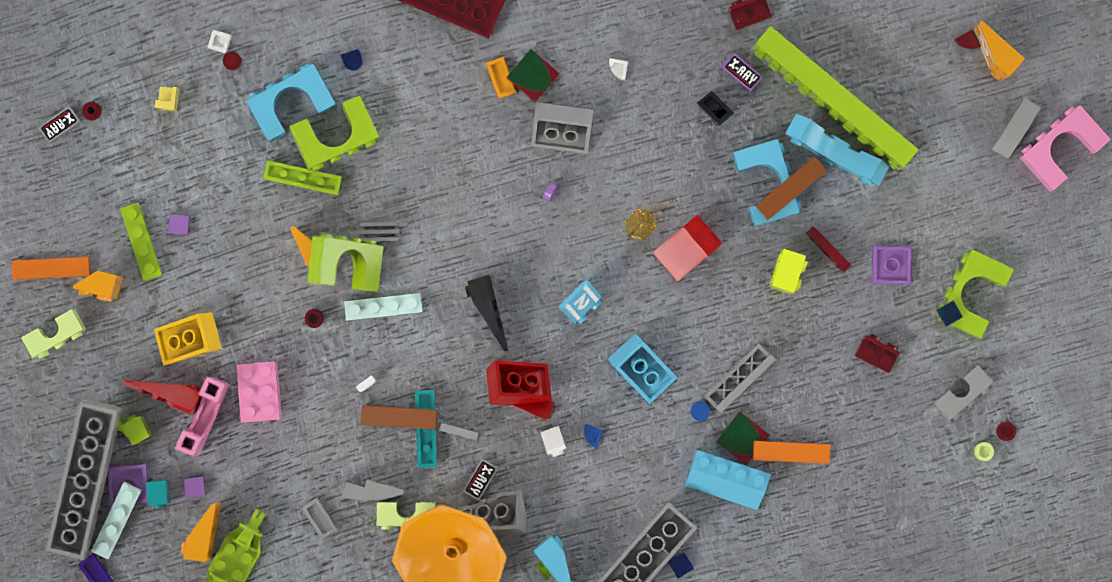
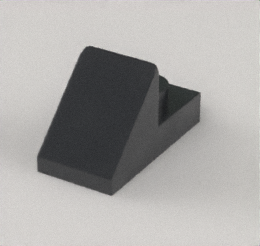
[697,91,734,126]

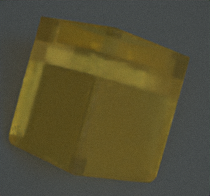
[625,208,657,240]

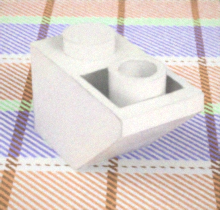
[540,426,566,457]

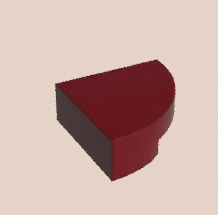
[954,30,981,50]

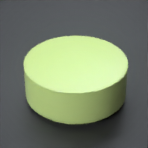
[974,442,994,461]

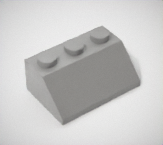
[531,102,593,154]

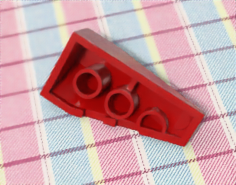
[122,380,202,414]

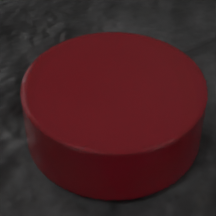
[996,422,1016,441]

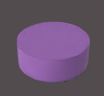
[543,182,558,202]

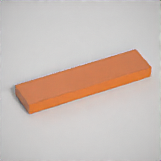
[12,257,90,280]
[752,440,830,464]

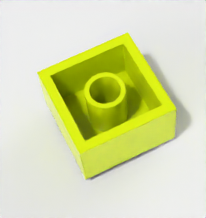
[769,249,808,294]

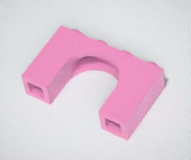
[1019,105,1111,191]
[175,377,231,456]

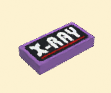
[721,53,763,92]

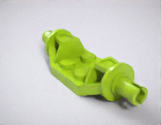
[206,508,266,582]

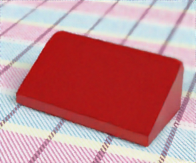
[513,401,555,420]

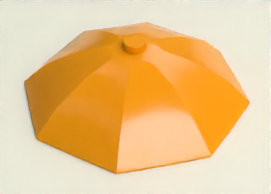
[392,505,507,582]

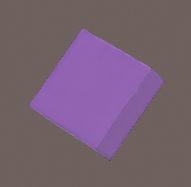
[168,214,190,235]
[184,476,206,498]

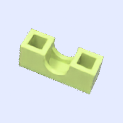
[21,309,86,359]
[377,502,436,530]

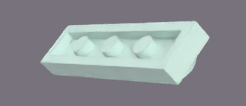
[344,293,423,321]
[91,482,142,559]

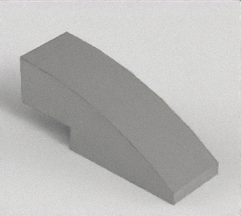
[991,98,1041,159]
[342,479,405,501]

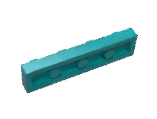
[415,390,437,468]

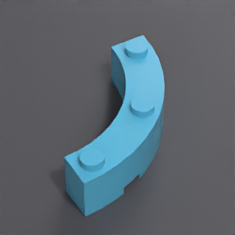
[785,114,890,187]

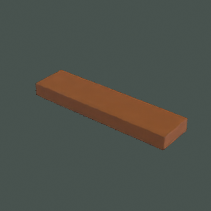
[755,156,827,221]
[361,405,438,430]

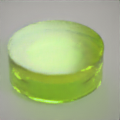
[535,561,551,580]

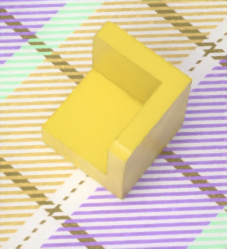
[155,87,179,112]

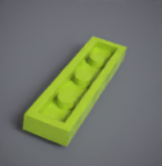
[263,160,342,196]
[120,203,163,281]

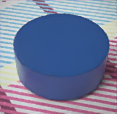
[690,402,710,421]

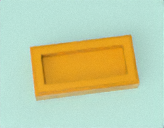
[486,56,516,99]

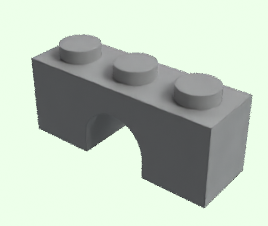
[932,365,993,420]

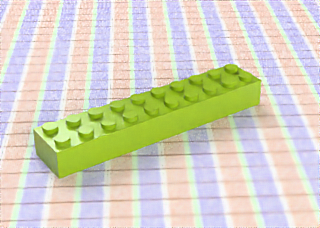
[752,26,919,171]

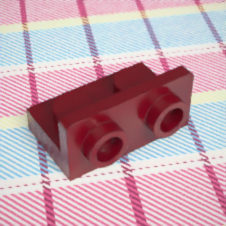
[728,0,772,31]
[854,334,901,373]

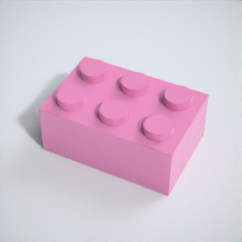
[236,361,282,423]

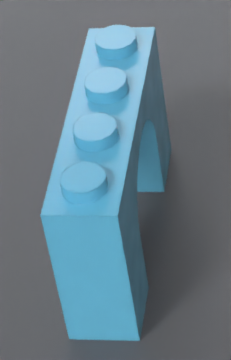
[246,64,337,143]
[732,139,802,227]

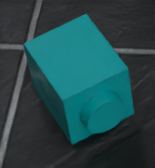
[146,480,170,509]

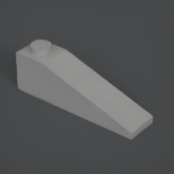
[457,491,527,536]

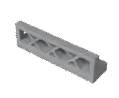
[704,343,776,413]

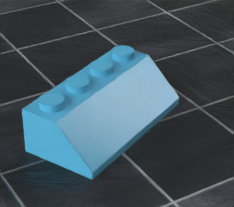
[684,450,771,510]

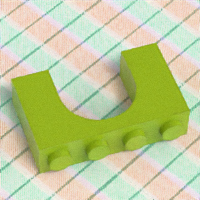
[289,95,379,171]
[307,233,384,292]
[936,249,1014,339]

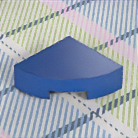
[584,424,603,449]

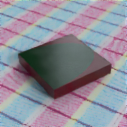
[506,49,560,103]
[716,411,770,465]

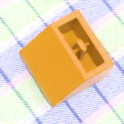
[73,271,124,302]

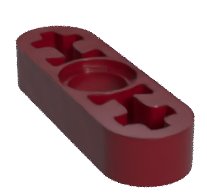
[806,226,851,273]

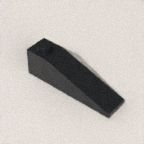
[465,275,509,352]

